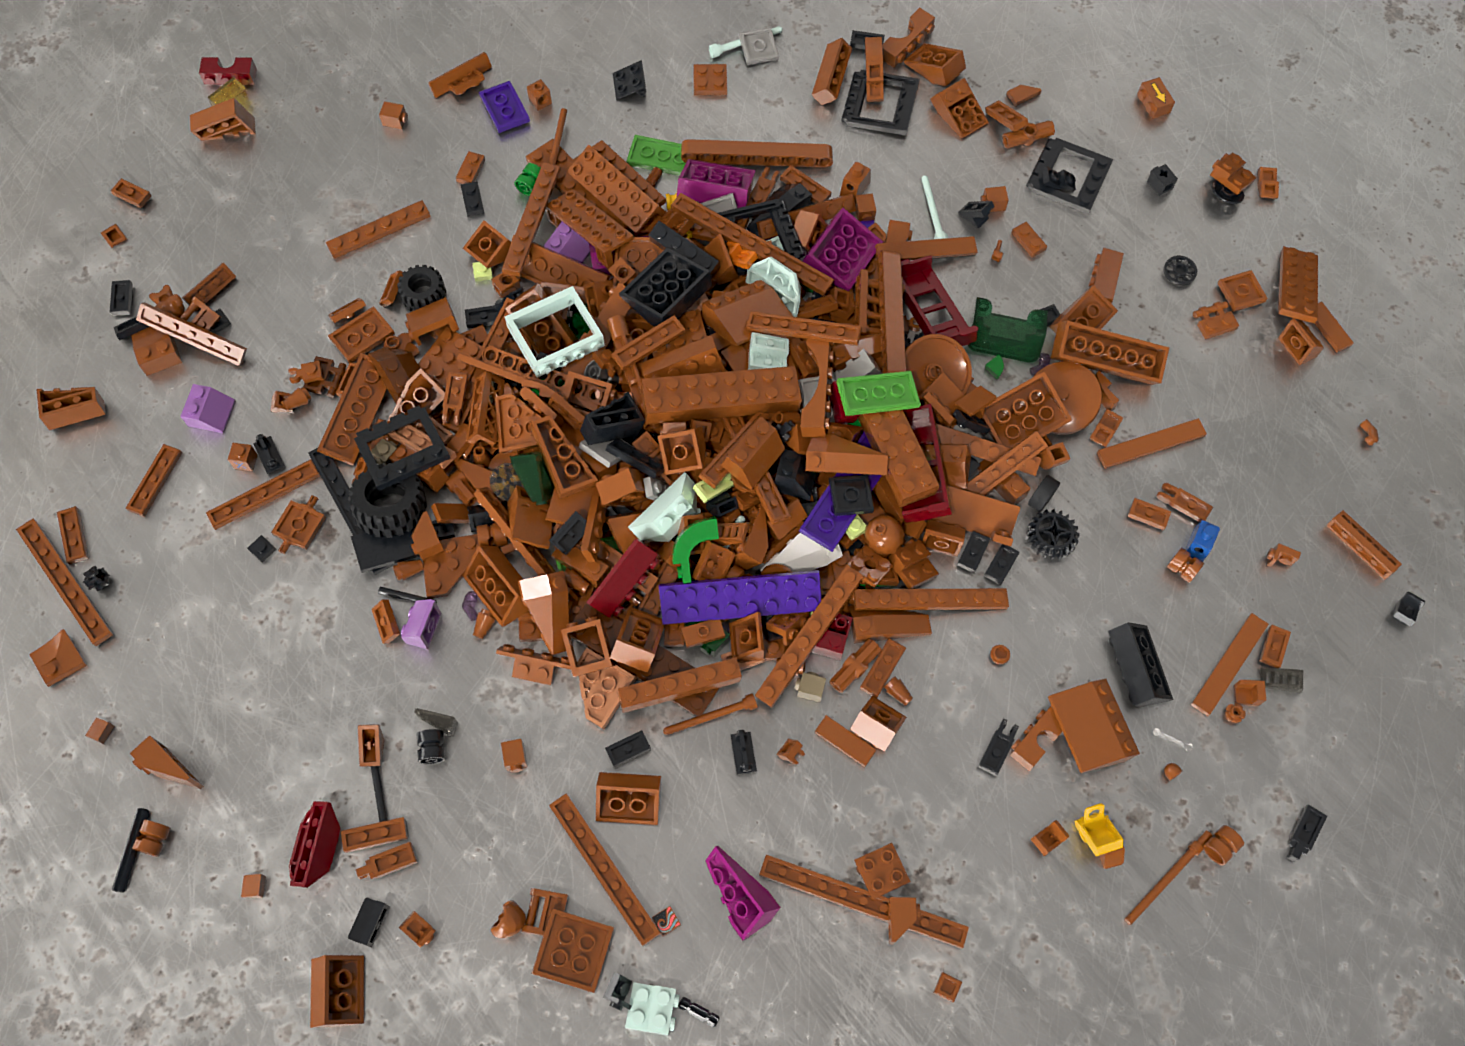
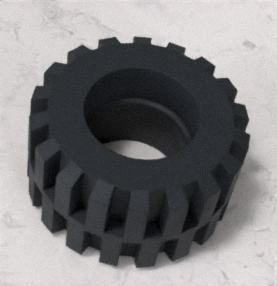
[397,265,446,311]

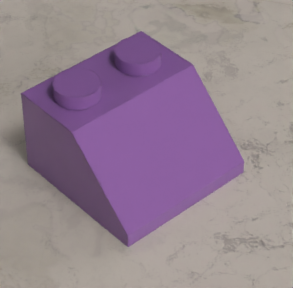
[544,221,590,263]
[180,384,236,433]
[401,599,442,650]

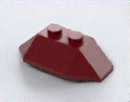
[289,801,341,888]

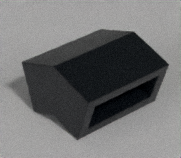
[706,491,739,517]

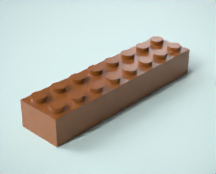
[641,366,802,424]

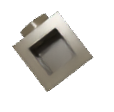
[371,438,398,465]
[795,672,826,703]

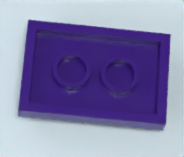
[479,81,530,133]

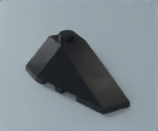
[746,183,812,237]

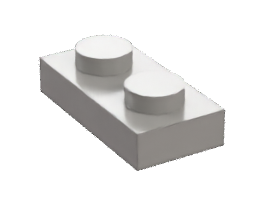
[643,477,669,501]

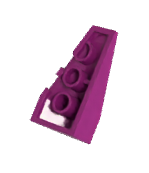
[705,846,781,940]

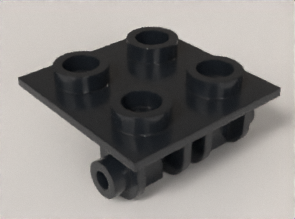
[613,60,646,100]

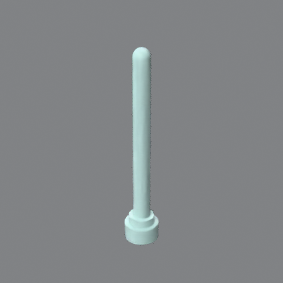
[709,26,783,58]
[921,175,948,239]

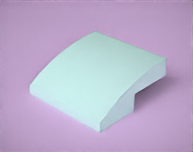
[748,332,789,370]

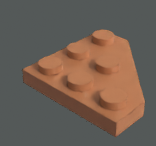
[577,647,637,729]

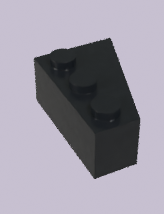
[580,392,645,445]

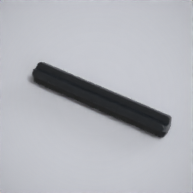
[112,808,149,893]

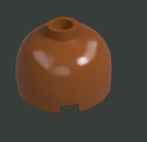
[864,515,904,555]

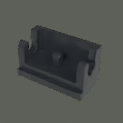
[549,511,587,555]

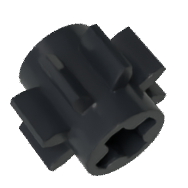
[83,566,110,592]

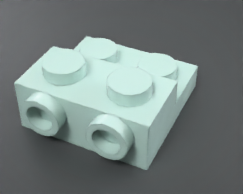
[625,982,680,1036]

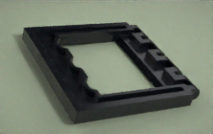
[841,70,920,135]
[1026,137,1113,214]
[718,199,805,276]
[354,405,451,491]

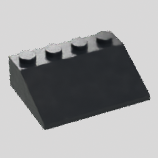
[619,247,712,327]

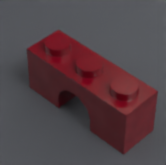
[199,57,257,85]

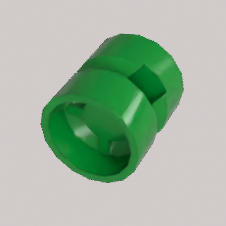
[514,163,541,197]

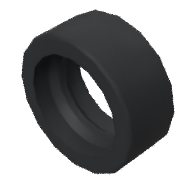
[1028,475,1060,512]

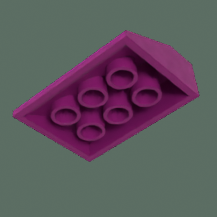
[677,159,756,208]
[802,208,883,291]

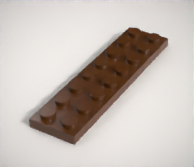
[570,603,721,717]

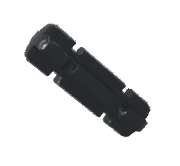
[678,997,720,1027]

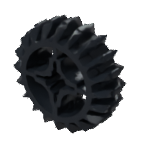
[1026,509,1080,560]

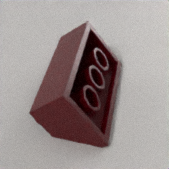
[586,539,661,618]

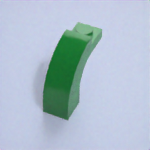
[672,517,719,583]

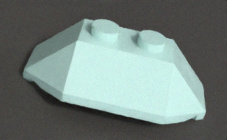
[746,257,801,317]
[628,472,697,542]

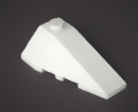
[761,533,843,572]

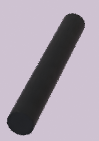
[378,587,437,604]
[370,766,388,822]

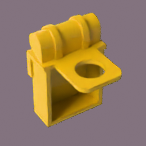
[1074,803,1123,856]

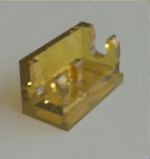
[208,77,247,106]

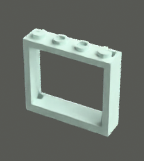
[505,286,605,377]

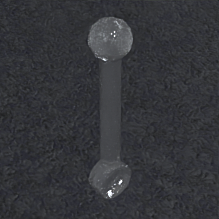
[1152,728,1193,752]

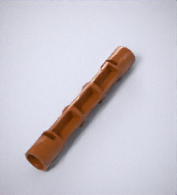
[607,315,662,430]

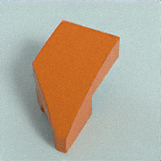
[726,241,758,269]

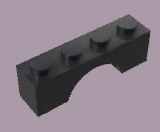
[648,221,720,279]

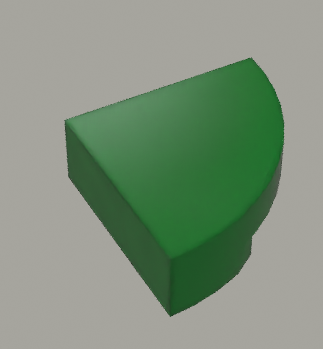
[985,355,1004,379]

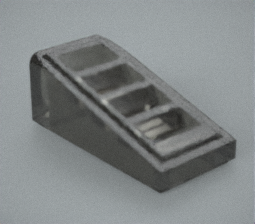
[1260,667,1303,693]
[414,708,458,737]

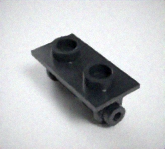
[253,434,285,474]
[730,730,757,775]

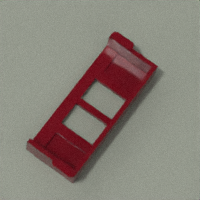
[901,255,978,347]
[902,404,952,523]

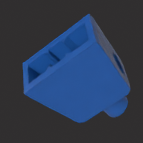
[1185,520,1220,562]

